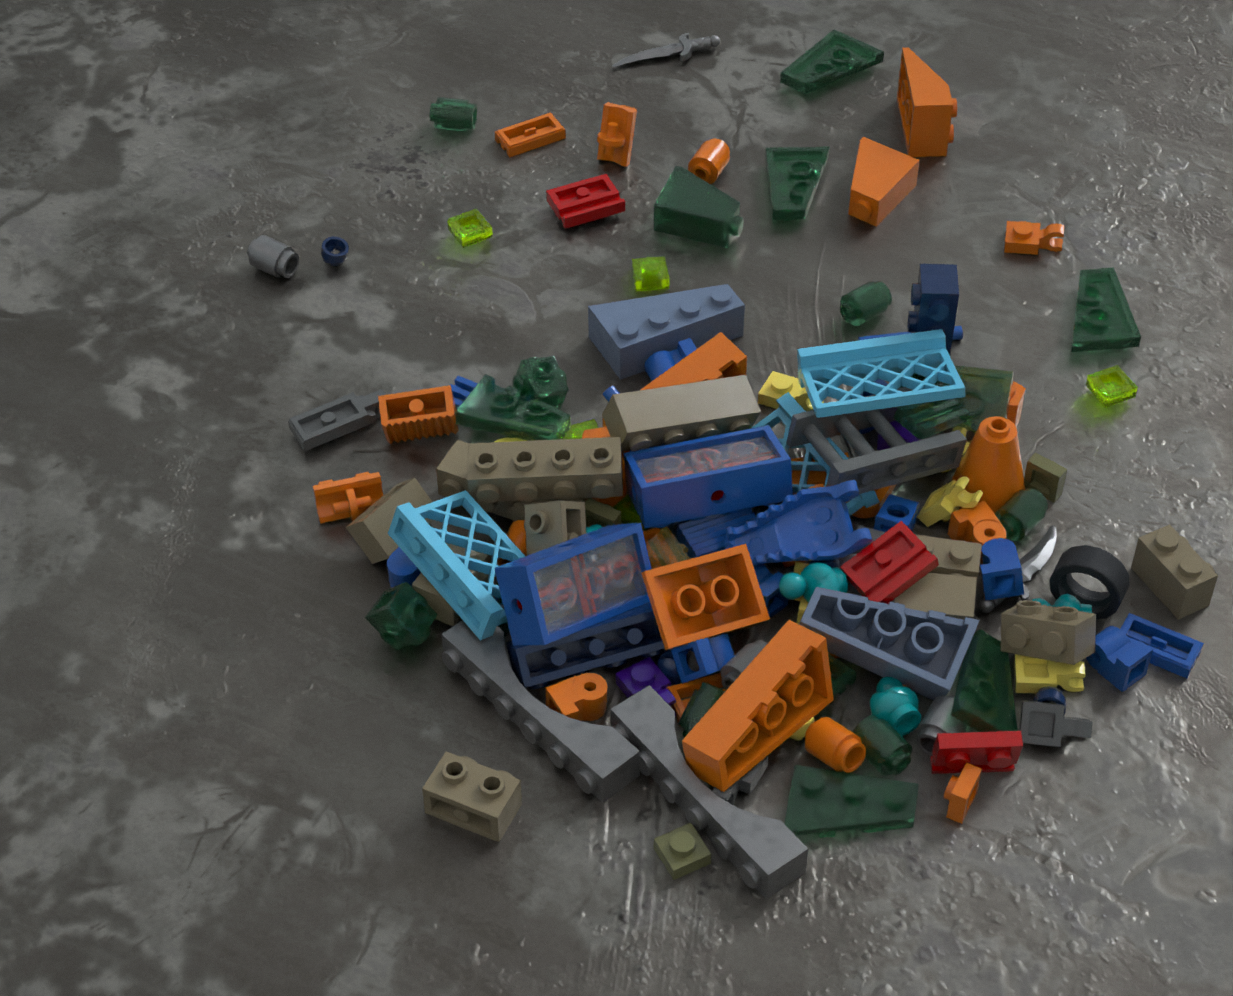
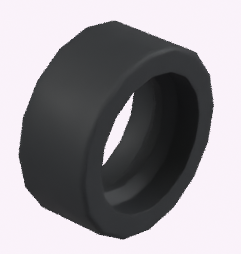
[1049,545,1130,619]

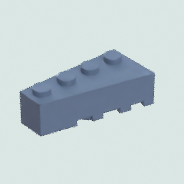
[588,284,745,380]
[799,587,980,701]

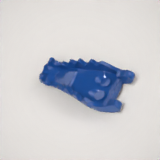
[724,480,873,566]

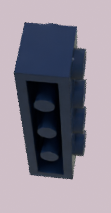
[907,264,959,387]
[506,602,665,690]

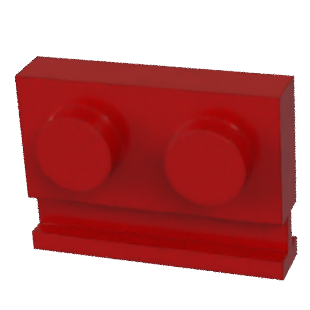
[546,174,625,229]
[840,521,939,604]
[930,731,1023,774]

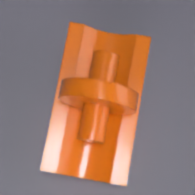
[597,102,637,167]
[313,472,383,524]

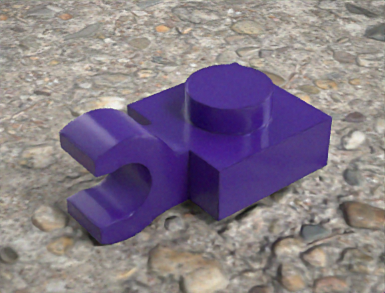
[615,657,676,717]

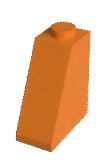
[848,137,920,227]

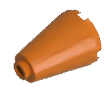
[951,416,1025,518]

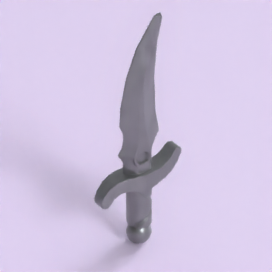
[612,33,720,67]
[979,525,1057,613]

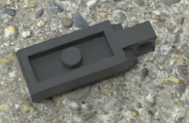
[288,389,386,452]

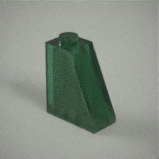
[654,166,744,248]

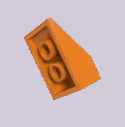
[897,47,957,157]
[641,544,770,650]

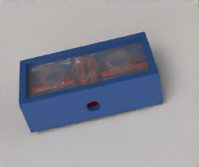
[623,425,793,528]
[494,523,652,646]

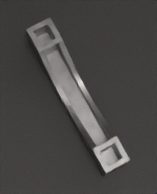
[442,620,640,803]
[610,685,808,899]

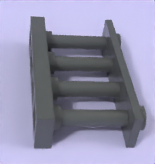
[786,387,967,494]

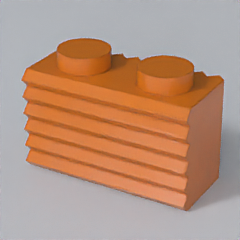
[378,385,459,444]

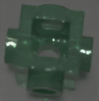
[512,356,569,416]
[365,582,438,650]

